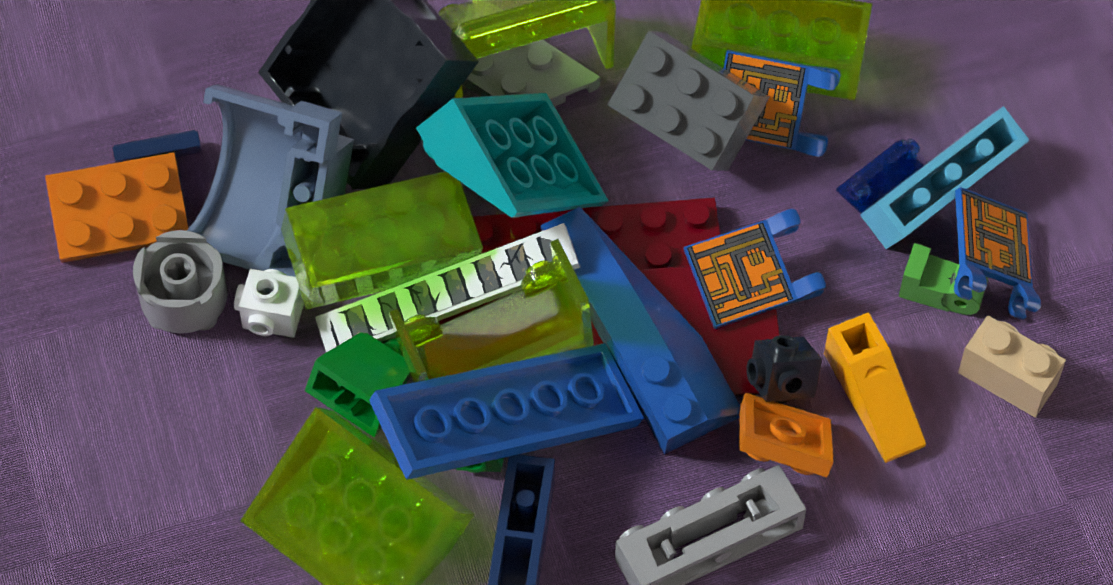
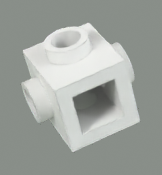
[234,269,305,338]

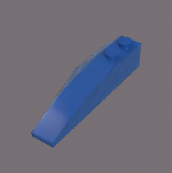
[541,207,740,455]

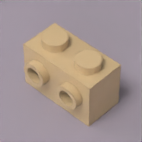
[958,315,1066,418]

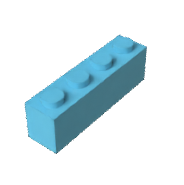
[860,106,1030,249]

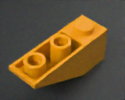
[824,312,926,463]

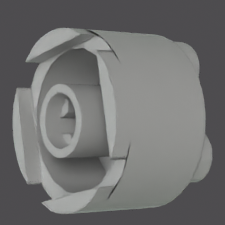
[133,230,228,334]

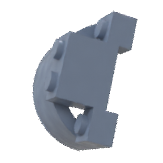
[187,84,354,284]

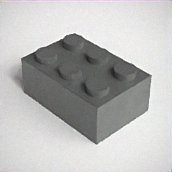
[608,31,770,171]

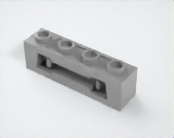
[615,465,806,585]

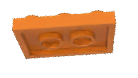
[45,152,189,263]

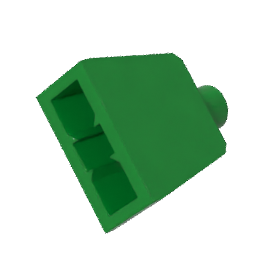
[304,332,413,437]

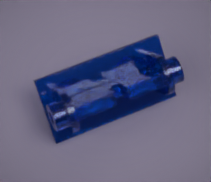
[836,138,924,214]

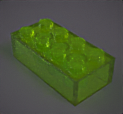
[691,0,872,100]
[281,171,483,310]

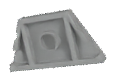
[459,0,600,107]

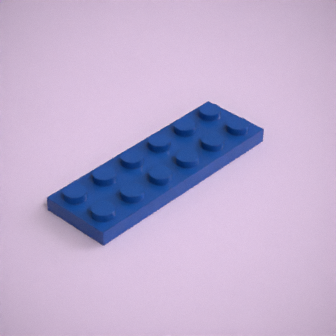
[369,343,644,480]

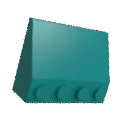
[416,93,609,218]

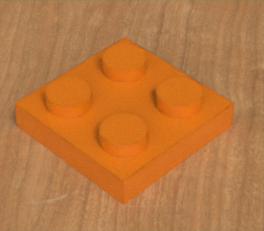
[740,393,833,477]

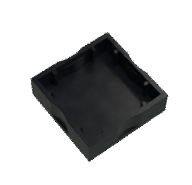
[258,0,479,189]

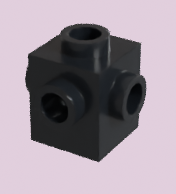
[746,335,822,403]

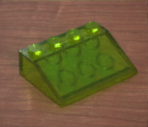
[240,407,475,585]

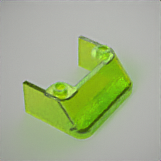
[438,0,616,100]
[389,239,594,382]

